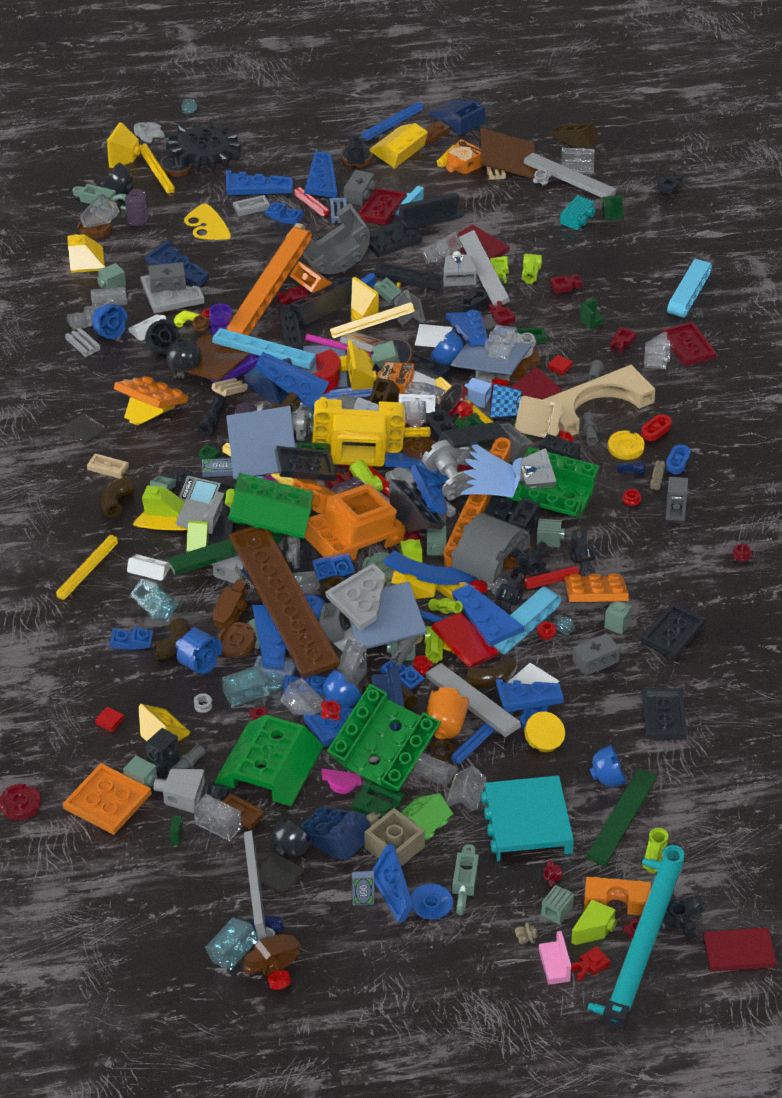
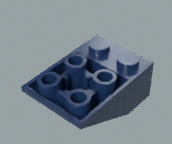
[429,100,485,135]
[299,806,371,860]

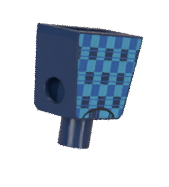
[490,384,524,422]

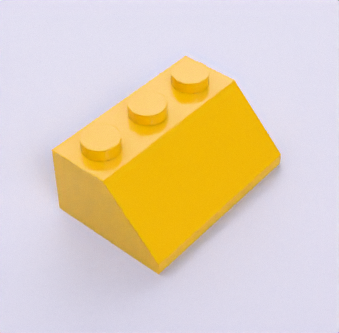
[370,123,428,169]

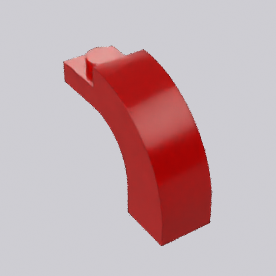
[313,349,341,394]

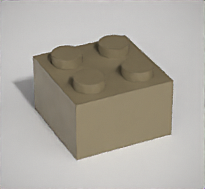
[364,808,425,866]

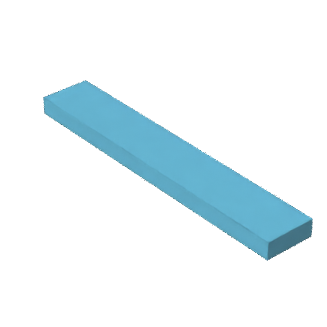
[212,328,316,369]

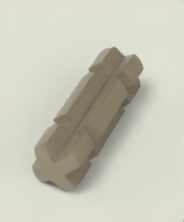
[650,460,665,490]

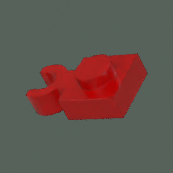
[571,946,611,981]

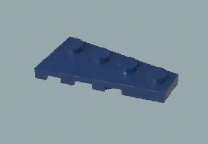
[145,240,209,287]

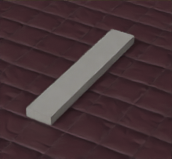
[524,153,617,198]
[459,230,510,306]
[426,663,521,737]
[244,831,267,939]

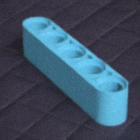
[667,259,712,318]
[493,587,562,654]

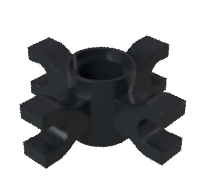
[570,529,597,576]
[511,541,552,584]
[495,570,524,615]
[659,893,705,939]

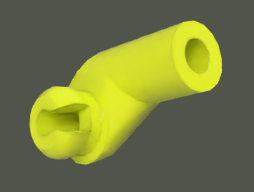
[174,311,199,327]

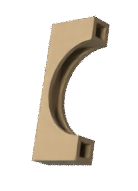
[543,365,655,436]

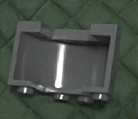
[303,203,370,274]
[451,513,530,584]

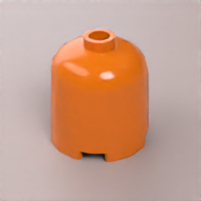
[426,687,470,739]

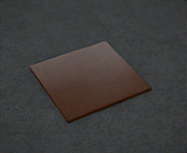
[480,128,536,179]
[176,334,252,382]

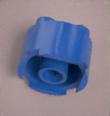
[176,627,222,674]

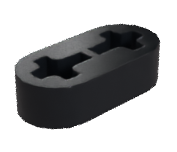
[459,289,488,312]

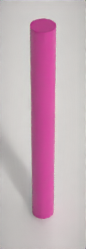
[305,334,374,357]

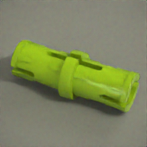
[428,598,463,614]

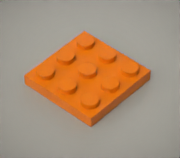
[114,376,189,408]
[564,573,629,602]
[63,763,152,835]

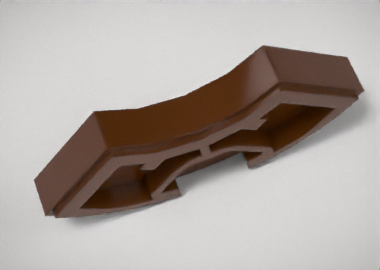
[509,349,541,380]

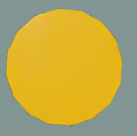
[608,430,645,460]
[524,712,565,752]

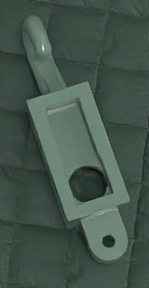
[72,184,132,211]
[452,844,479,916]

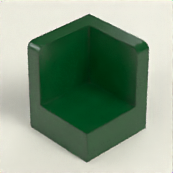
[602,195,624,220]
[580,298,604,329]

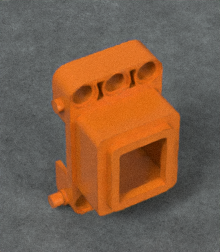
[304,484,406,561]

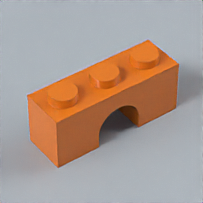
[292,478,336,513]
[584,877,651,915]

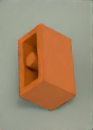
[290,261,332,293]

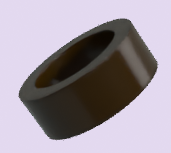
[430,739,453,762]

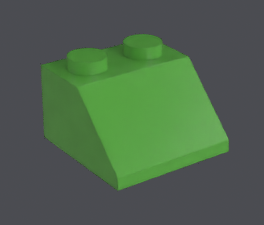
[400,793,453,840]

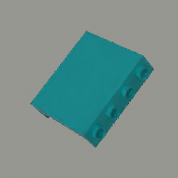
[481,776,574,861]

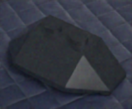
[389,479,444,533]

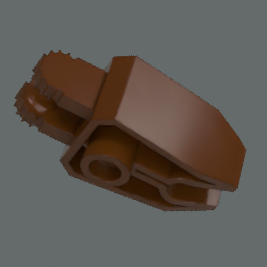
[213,578,248,629]
[243,934,301,976]

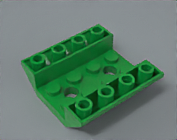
[504,447,600,518]
[228,473,313,539]
[327,684,441,791]
[215,715,324,807]

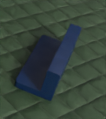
[371,667,404,731]

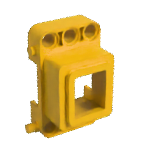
[312,397,405,467]

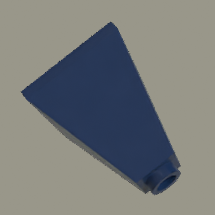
[245,358,293,405]

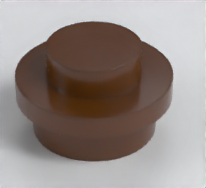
[192,315,210,332]

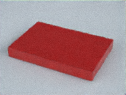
[431,612,499,668]

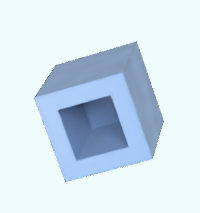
[465,378,492,408]

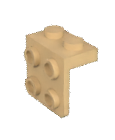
[515,396,563,438]

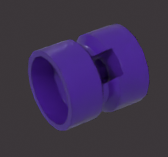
[209,304,232,335]

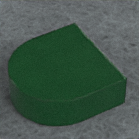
[199,444,221,462]

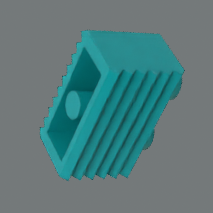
[560,195,595,231]

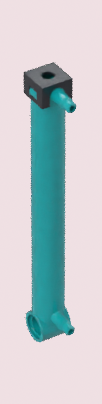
[588,845,684,1031]

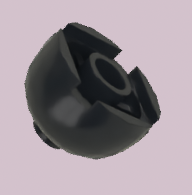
[103,162,134,195]
[145,319,181,356]
[166,338,202,371]
[271,817,314,858]

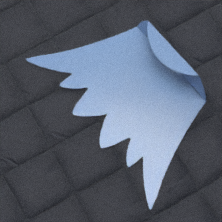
[461,444,522,498]

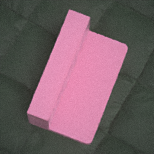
[539,931,571,985]

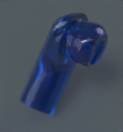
[617,461,646,475]
[251,915,283,932]

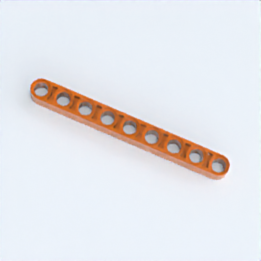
[226,227,312,336]
[443,437,511,567]

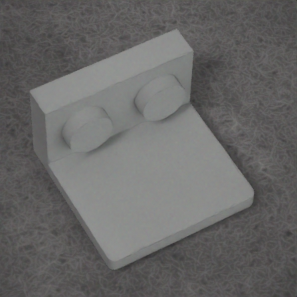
[176,492,224,534]

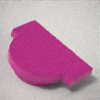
[321,769,362,794]

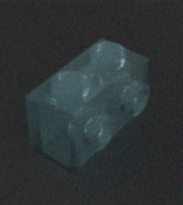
[130,579,178,621]
[222,665,269,707]
[205,917,259,970]

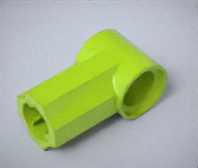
[522,253,542,284]
[349,459,383,492]
[425,626,444,663]
[643,828,668,873]

